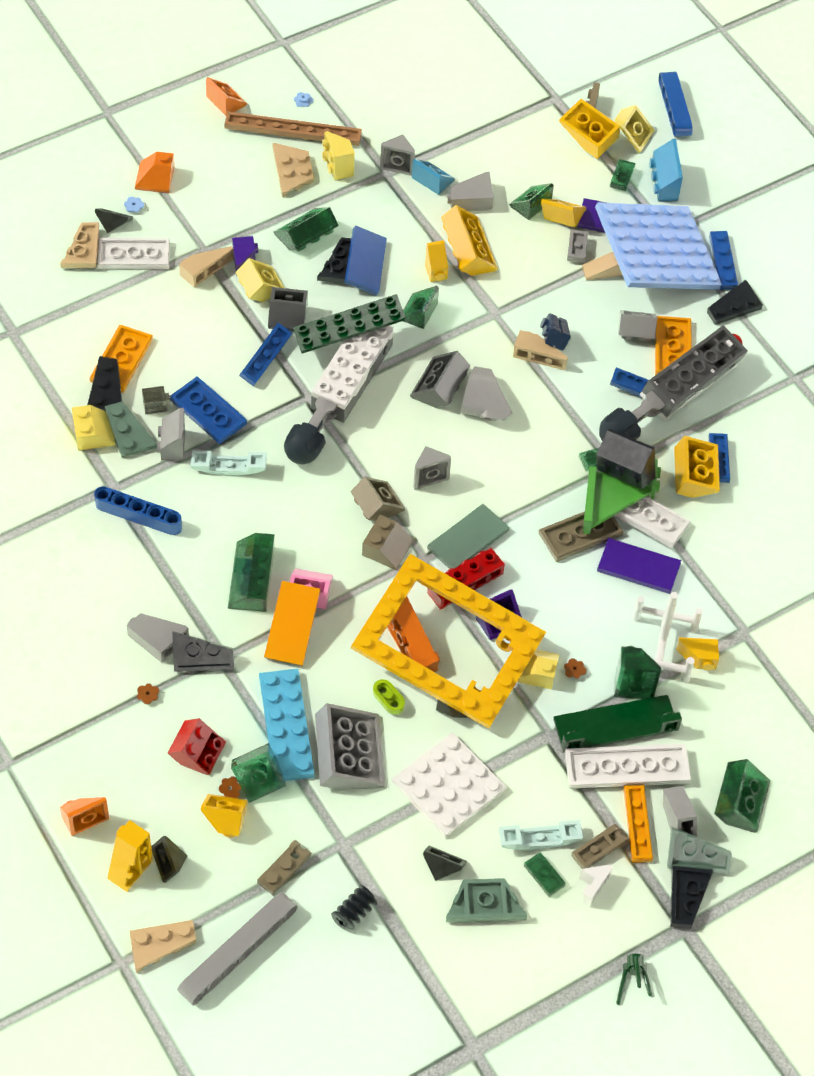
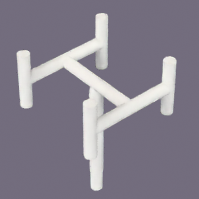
[623,592,703,683]

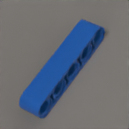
[658,71,693,137]
[94,486,182,535]

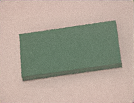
[427,504,509,569]

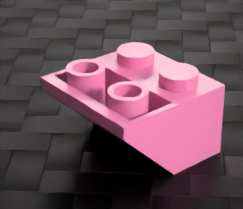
[290,568,333,609]

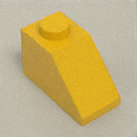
[425,240,448,282]
[676,637,719,671]

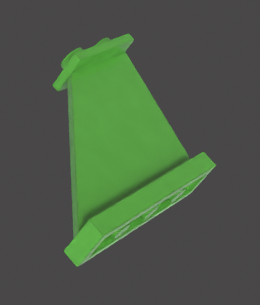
[583,459,661,534]

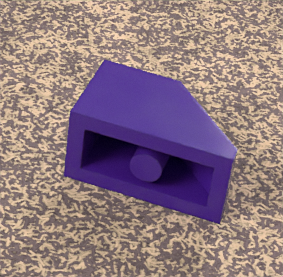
[232,236,259,277]

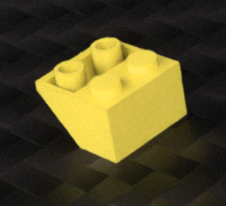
[322,131,355,180]

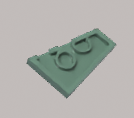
[105,401,157,458]
[667,826,732,874]

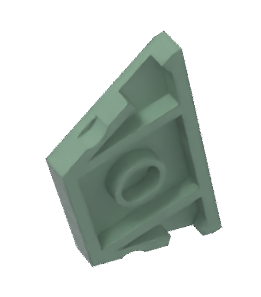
[446,878,527,922]

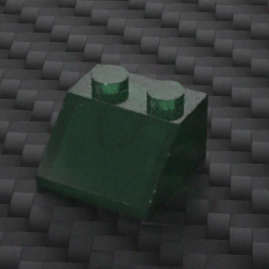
[231,743,286,803]

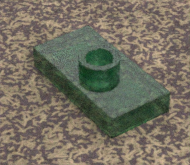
[609,159,636,191]
[523,852,566,897]

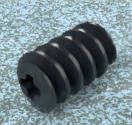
[331,885,378,930]

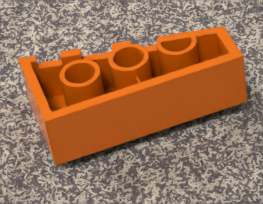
[387,597,440,672]

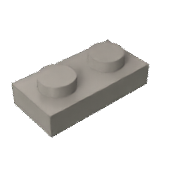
[567,230,588,263]

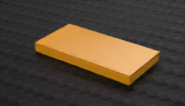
[655,316,692,375]
[89,324,153,393]
[264,581,321,666]

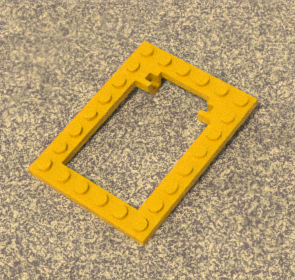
[351,554,546,729]

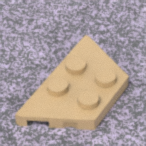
[272,143,314,197]

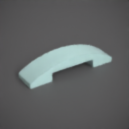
[190,450,267,475]
[498,820,583,850]

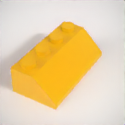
[441,205,498,276]

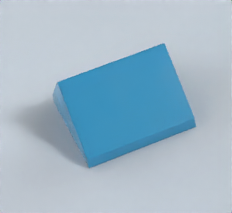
[412,159,455,195]

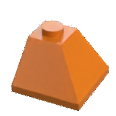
[135,152,175,193]
[60,797,109,836]

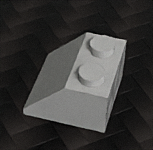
[618,310,657,342]
[157,408,185,461]

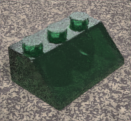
[273,207,339,252]
[614,646,661,699]
[714,759,771,833]

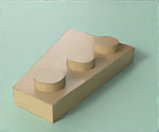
[60,222,100,268]
[129,920,196,973]

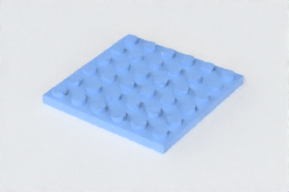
[595,202,722,290]

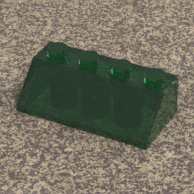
[228,533,275,612]

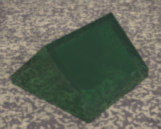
[509,183,554,220]
[403,285,439,329]

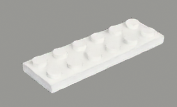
[565,744,691,789]

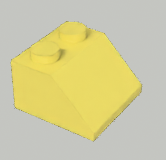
[236,258,284,302]
[72,405,115,451]

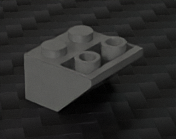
[268,287,308,331]

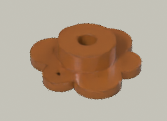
[564,658,587,679]
[137,683,159,705]
[219,776,242,798]

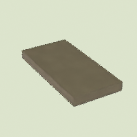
[538,511,624,562]

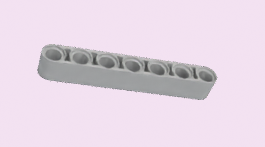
[177,892,298,1006]

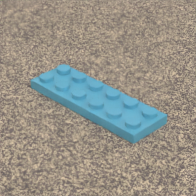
[259,668,314,782]

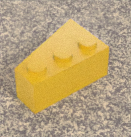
[107,820,153,892]

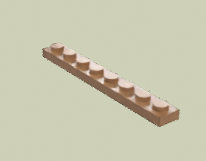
[224,111,362,146]

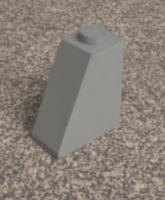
[447,172,494,210]
[126,613,189,663]
[663,786,698,837]

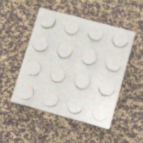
[391,732,507,838]

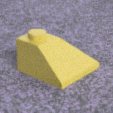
[614,105,655,153]
[517,650,559,689]

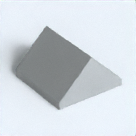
[380,134,415,176]
[413,446,451,490]

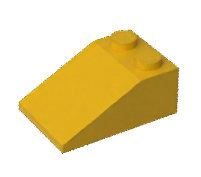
[559,99,620,159]

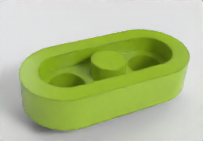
[373,679,405,715]

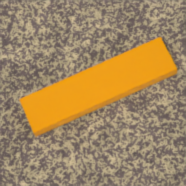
[623,785,653,863]

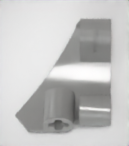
[461,366,513,421]

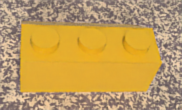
[674,436,720,498]

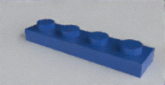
[709,231,738,290]
[239,323,293,386]

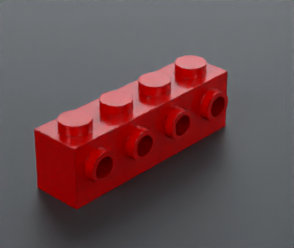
[427,548,505,610]

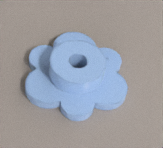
[294,92,313,107]
[124,196,144,212]

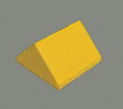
[541,199,586,227]

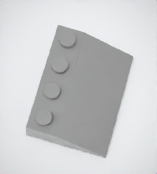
[315,703,385,789]

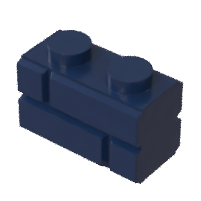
[540,313,571,351]

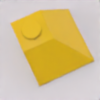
[200,794,248,838]

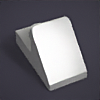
[579,864,613,907]

